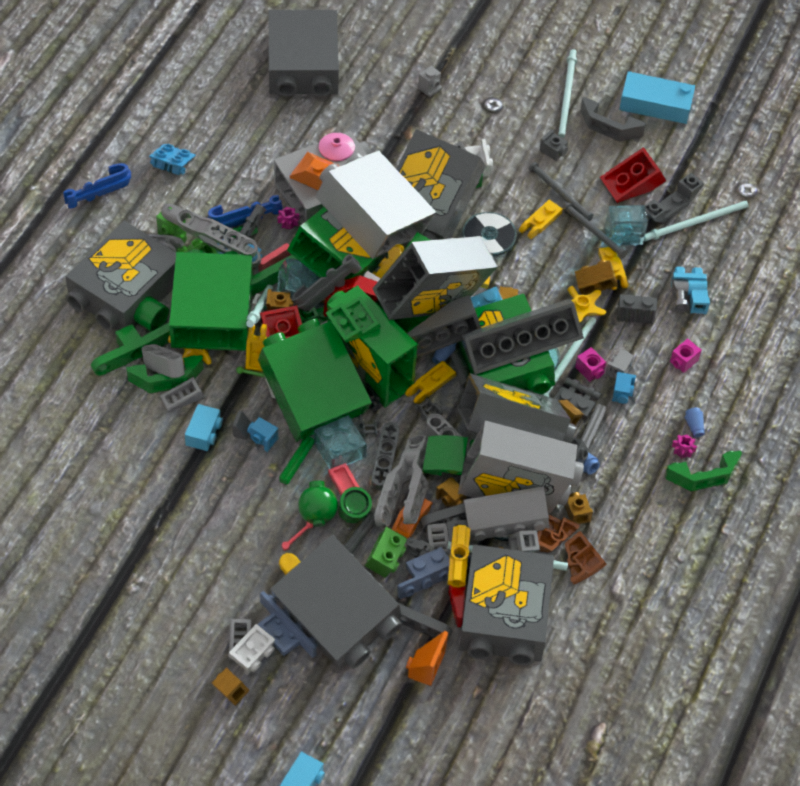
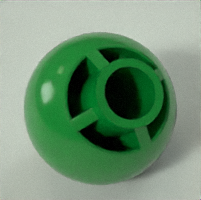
[298,480,338,527]

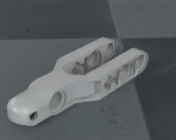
[161,204,261,267]
[374,435,429,527]

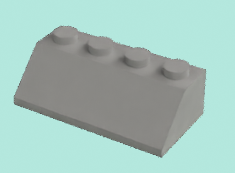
[464,486,549,541]

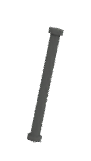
[529,162,594,221]
[563,202,628,259]

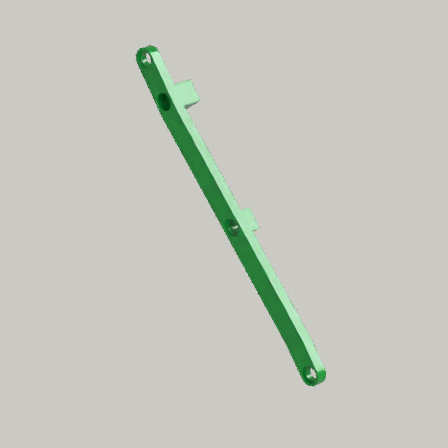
[91,255,303,376]

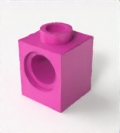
[670,338,701,373]
[575,347,606,382]

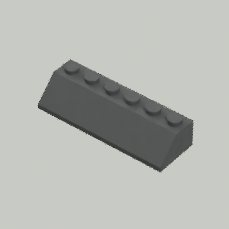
[460,299,584,375]

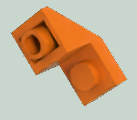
[392,498,433,538]

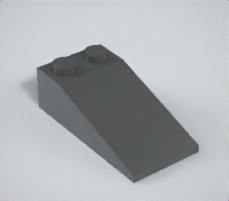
[407,295,481,358]

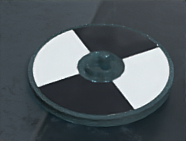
[462,212,517,257]

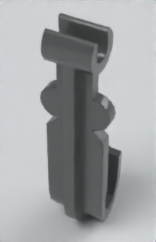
[291,254,362,311]

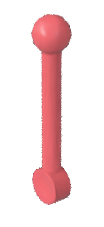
[282,522,313,550]

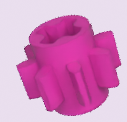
[277,207,300,230]
[672,434,697,459]

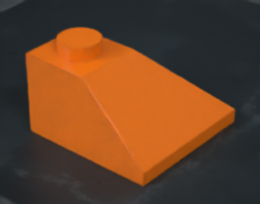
[290,152,339,190]
[406,631,448,686]

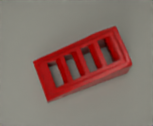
[448,583,466,628]

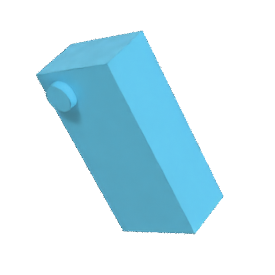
[619,71,695,124]

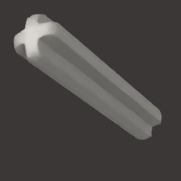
[581,404,606,448]

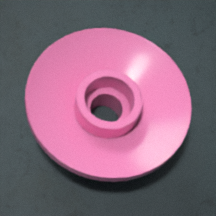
[319,133,355,161]

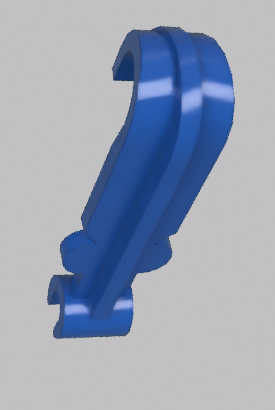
[63,163,132,209]
[208,195,283,231]

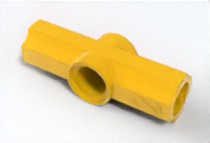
[447,525,471,588]

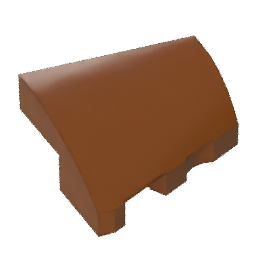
[537,514,580,552]
[565,531,607,584]

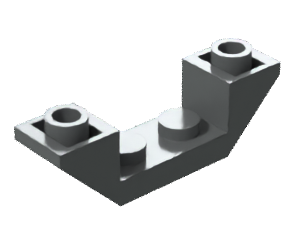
[580,96,646,141]
[641,173,704,223]

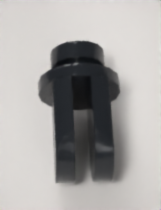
[364,383,382,412]

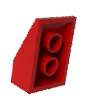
[600,147,667,203]
[260,305,302,338]

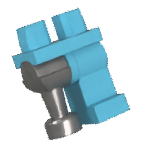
[671,267,710,314]

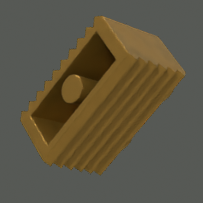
[575,260,618,295]

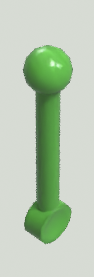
[236,366,265,377]

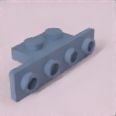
[397,547,471,599]
[257,591,317,658]

